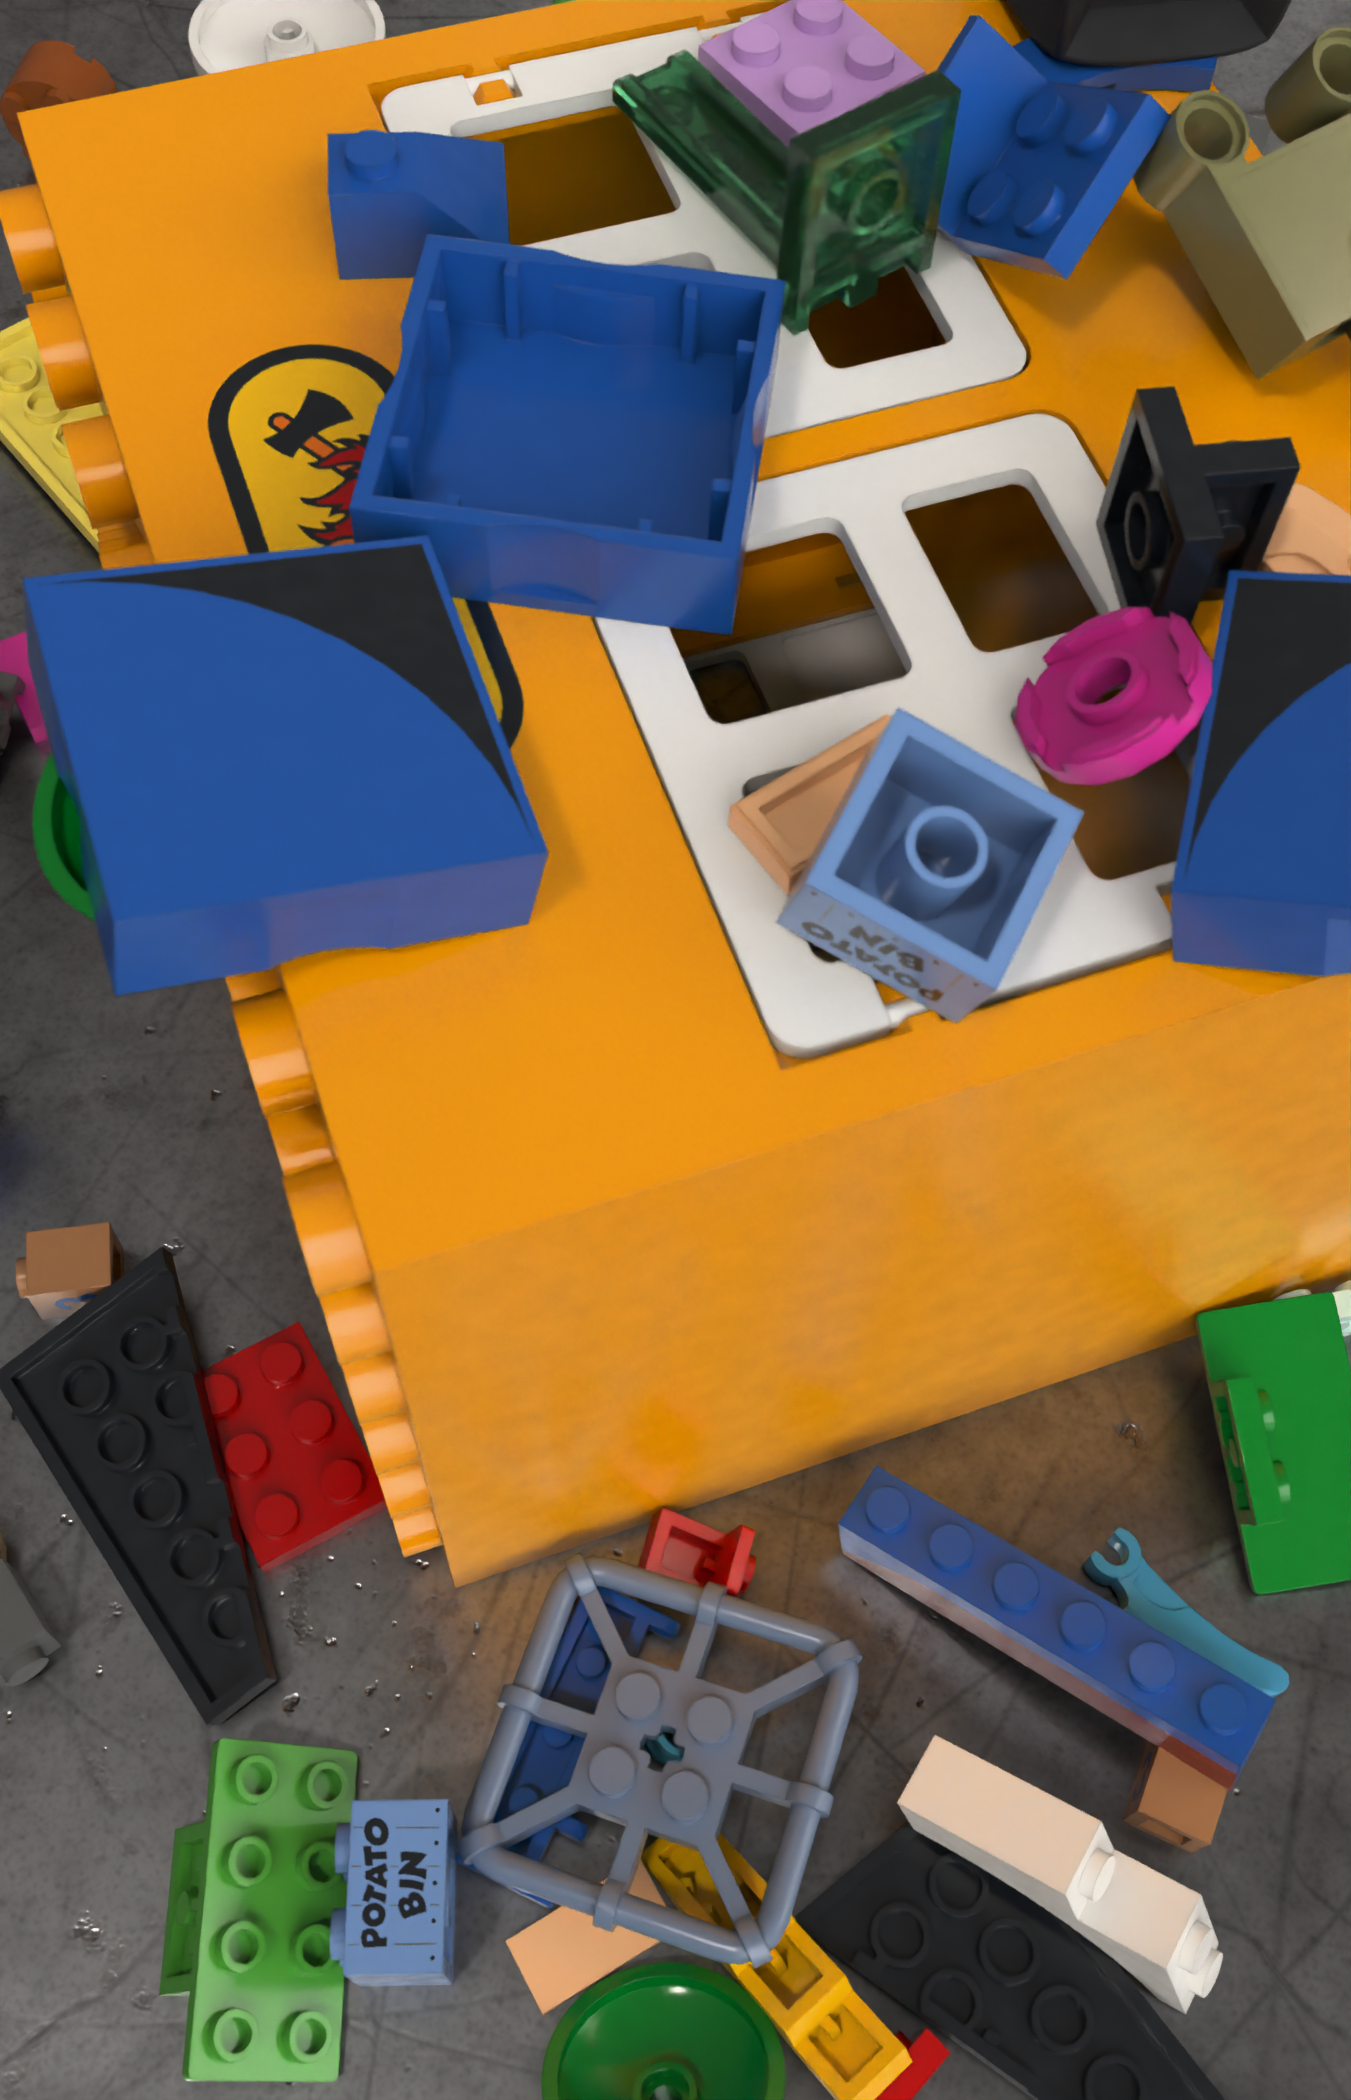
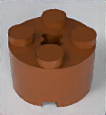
[0,40,118,161]

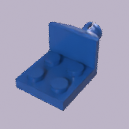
[873,15,1171,280]

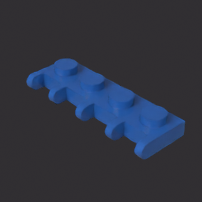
[455,1586,681,1910]

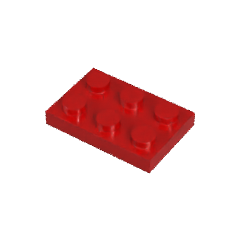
[201,1322,387,1573]

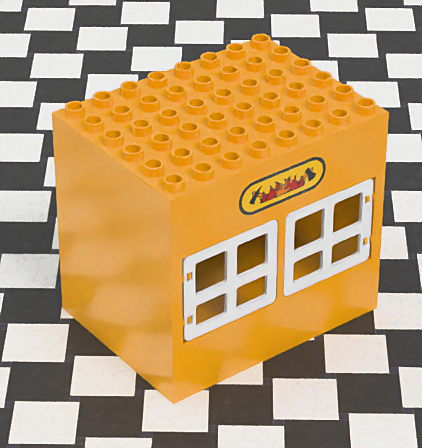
[0,0,1351,1588]

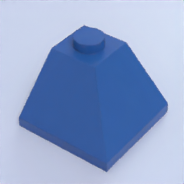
[328,130,510,280]

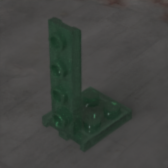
[612,50,962,336]

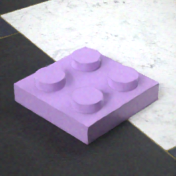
[697,0,926,163]

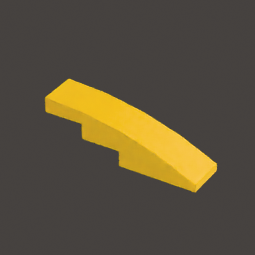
[641,1833,912,2100]

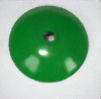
[541,1962,785,2100]

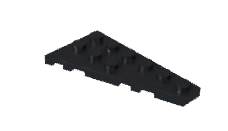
[0,1247,277,1726]

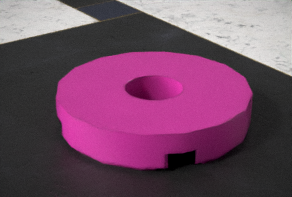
[1015,607,1213,786]

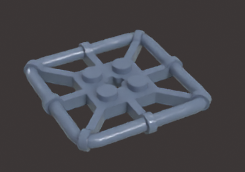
[457,1553,863,1969]

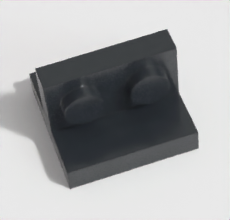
[1095,386,1301,626]

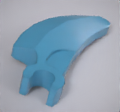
[1083,1527,1290,1698]

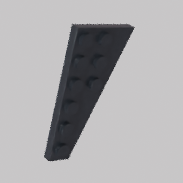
[794,1821,1225,2100]

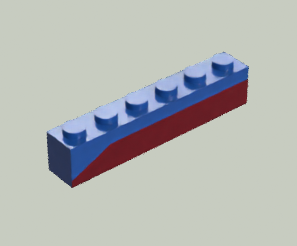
[838,1465,1276,1791]

